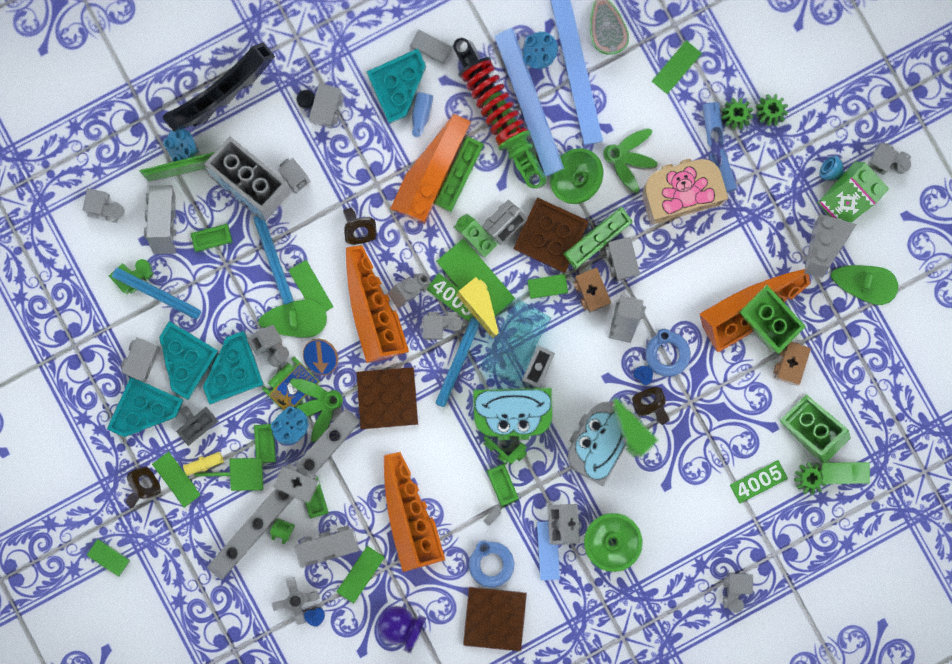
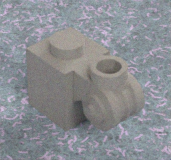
[867,143,911,175]
[82,188,125,223]
[387,273,431,309]
[423,312,462,340]
[247,325,289,367]
[723,572,753,613]

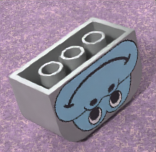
[204,136,291,221]
[568,402,641,486]

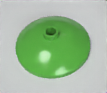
[550,148,604,204]
[584,513,643,572]

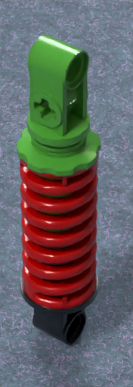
[453,38,546,189]

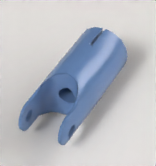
[412,93,433,137]
[702,102,724,147]
[710,149,737,193]

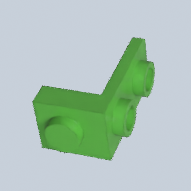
[454,214,497,257]
[483,436,527,465]

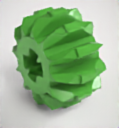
[756,94,788,126]
[721,98,753,130]
[794,462,827,495]

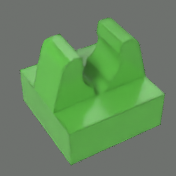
[270,518,295,544]

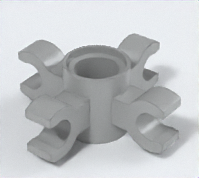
[272,577,320,625]

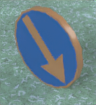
[303,338,338,375]

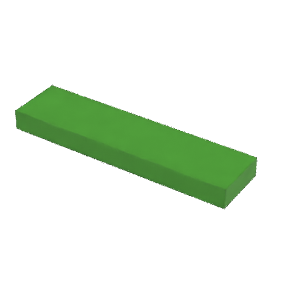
[434,136,484,212]
[563,207,633,269]

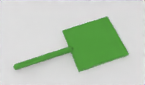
[194,458,264,491]

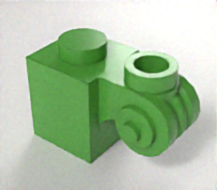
[109,259,154,295]

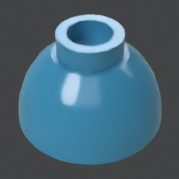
[819,156,845,181]

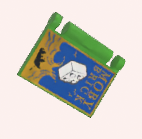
[262,356,320,411]

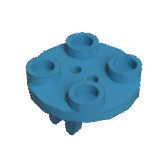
[523,31,558,69]
[164,129,200,162]
[271,406,309,445]

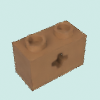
[573,268,611,313]
[773,342,811,386]

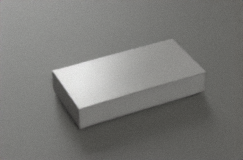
[410,29,452,64]

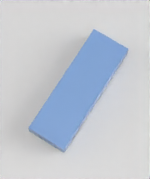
[537,521,560,580]

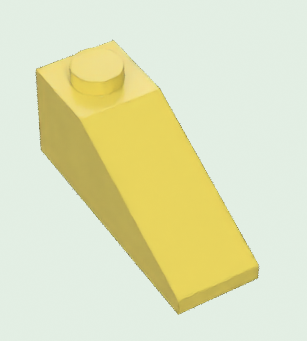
[456,277,499,339]

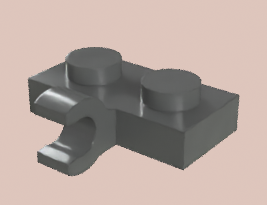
[176,406,219,446]

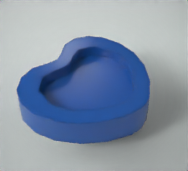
[633,366,653,386]
[304,607,325,627]

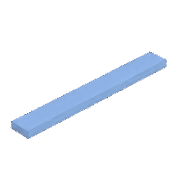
[551,0,603,146]
[495,28,564,176]

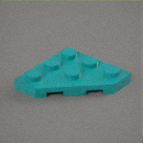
[366,49,426,124]
[159,321,219,400]
[203,331,264,405]
[107,377,184,437]

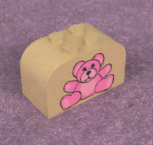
[642,159,728,225]

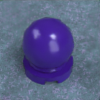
[377,606,426,653]

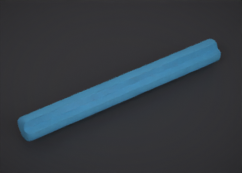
[253,215,293,304]
[112,268,201,319]
[436,317,480,407]

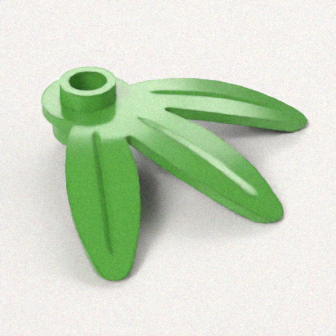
[603,128,658,193]
[290,378,343,443]

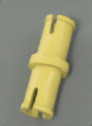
[183,451,224,476]

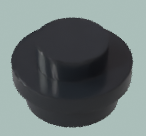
[296,90,315,109]

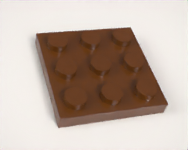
[513,197,589,273]
[356,367,418,429]
[463,587,527,651]

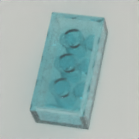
[480,299,552,386]

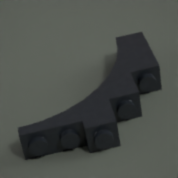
[162,42,275,132]

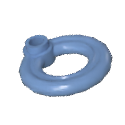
[645,329,691,377]
[469,540,515,588]

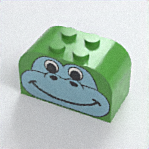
[474,388,552,441]

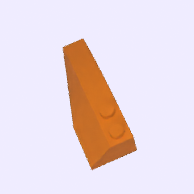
[390,114,471,225]
[346,245,409,363]
[699,269,811,352]
[384,452,445,572]

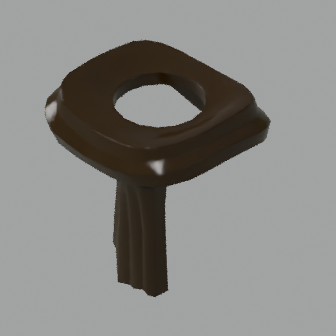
[343,207,377,245]
[632,387,670,425]
[126,467,161,508]

